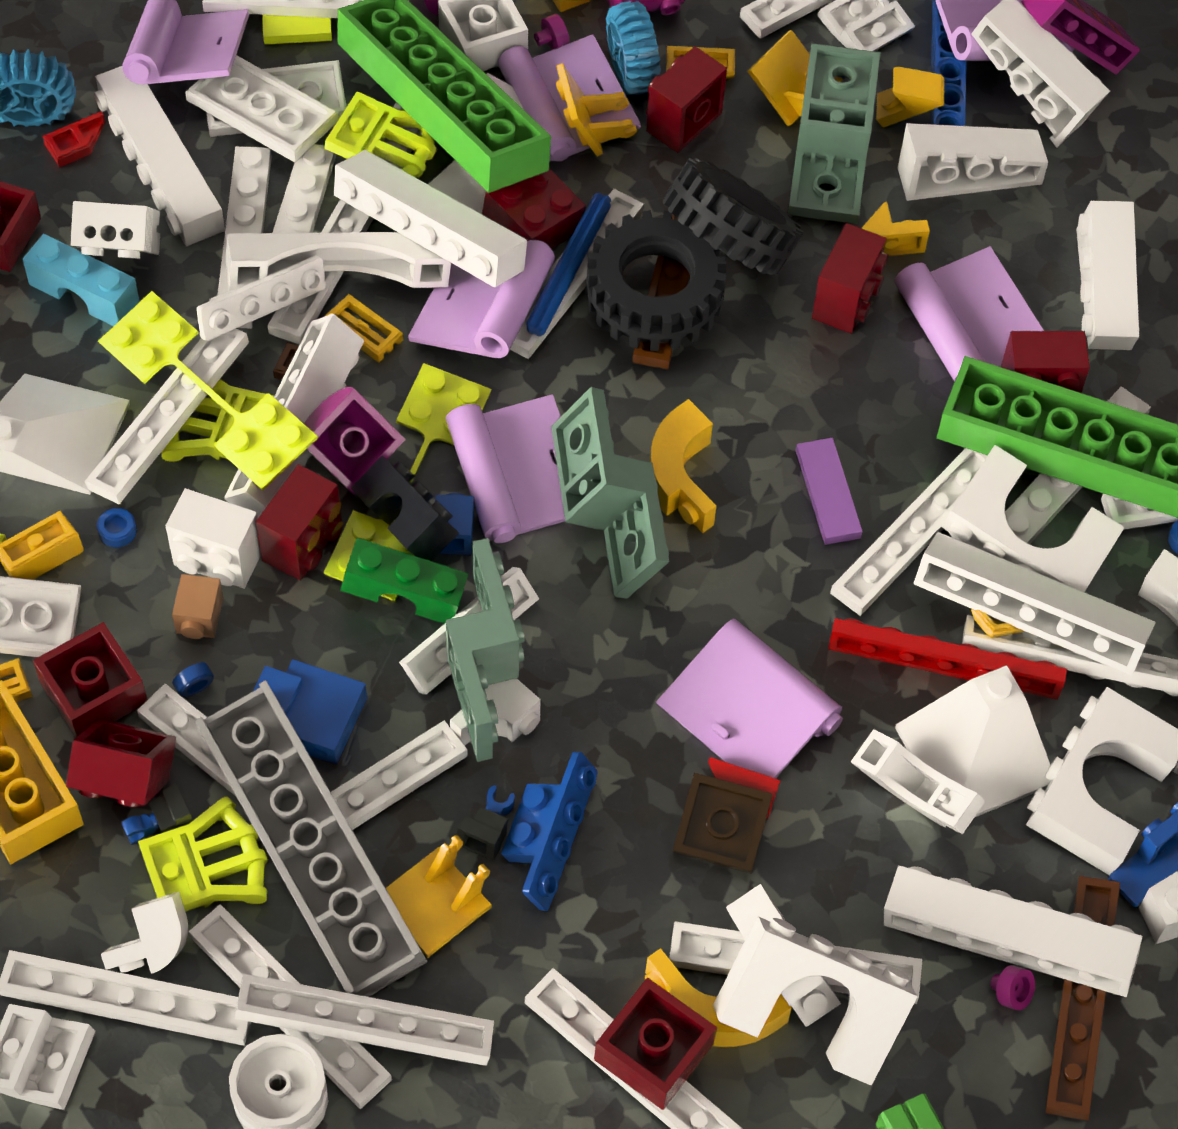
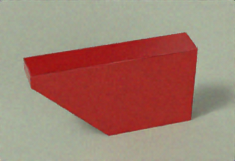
[43,111,105,168]
[708,757,781,820]

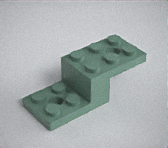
[788,43,881,224]
[551,387,669,599]
[446,538,525,762]

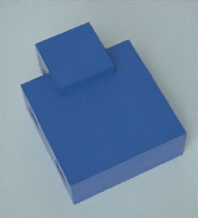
[253,659,367,765]

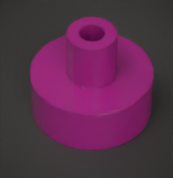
[534,14,569,50]
[990,965,1035,1010]

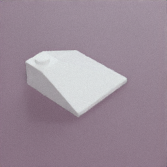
[0,374,130,495]
[895,665,1051,828]

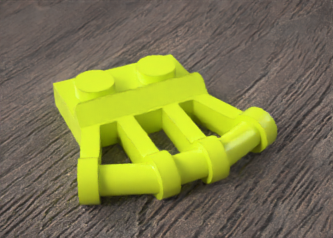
[325,92,437,177]
[161,379,274,462]
[138,796,268,912]

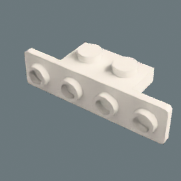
[197,255,326,341]

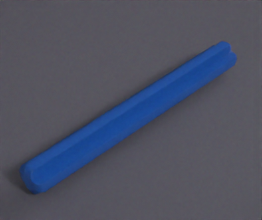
[526,192,611,336]

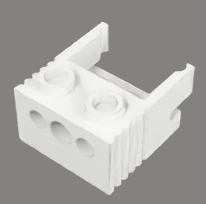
[71,201,160,259]

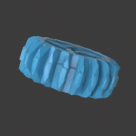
[605,1,661,96]
[0,49,76,127]

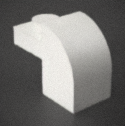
[101,892,188,974]

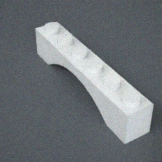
[226,232,451,290]

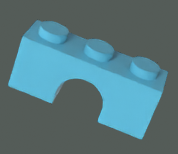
[23,233,140,326]

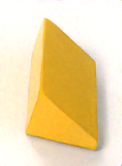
[0,510,84,580]

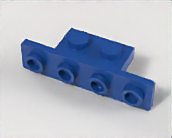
[501,752,598,911]
[1108,802,1178,907]

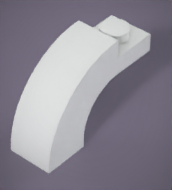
[851,729,985,834]
[726,884,841,1027]

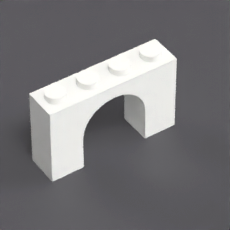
[941,445,1125,592]
[1026,687,1178,876]
[713,916,918,1085]

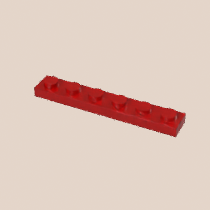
[828,618,1067,700]

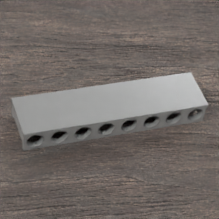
[195,680,428,997]

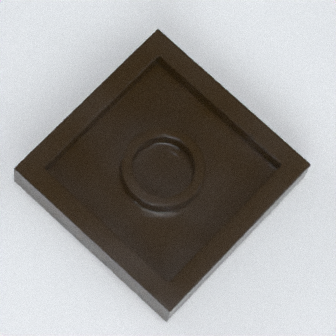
[673,773,773,874]

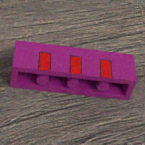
[1021,0,1140,75]

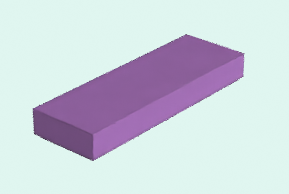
[796,438,863,545]

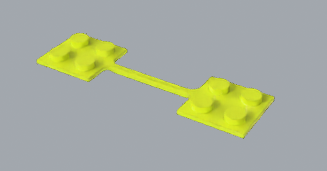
[98,291,318,491]
[324,363,492,602]

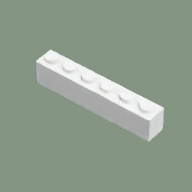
[94,66,225,247]
[334,150,527,288]
[224,314,364,518]
[914,532,1156,676]
[884,865,1143,997]

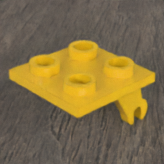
[747,30,843,126]
[556,63,637,157]
[386,835,492,958]

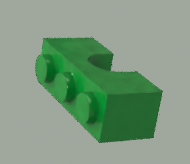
[340,538,469,624]

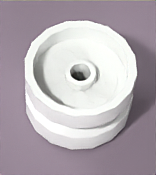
[229,1034,329,1129]

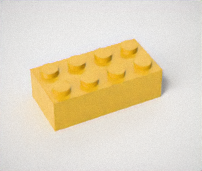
[0,680,84,865]

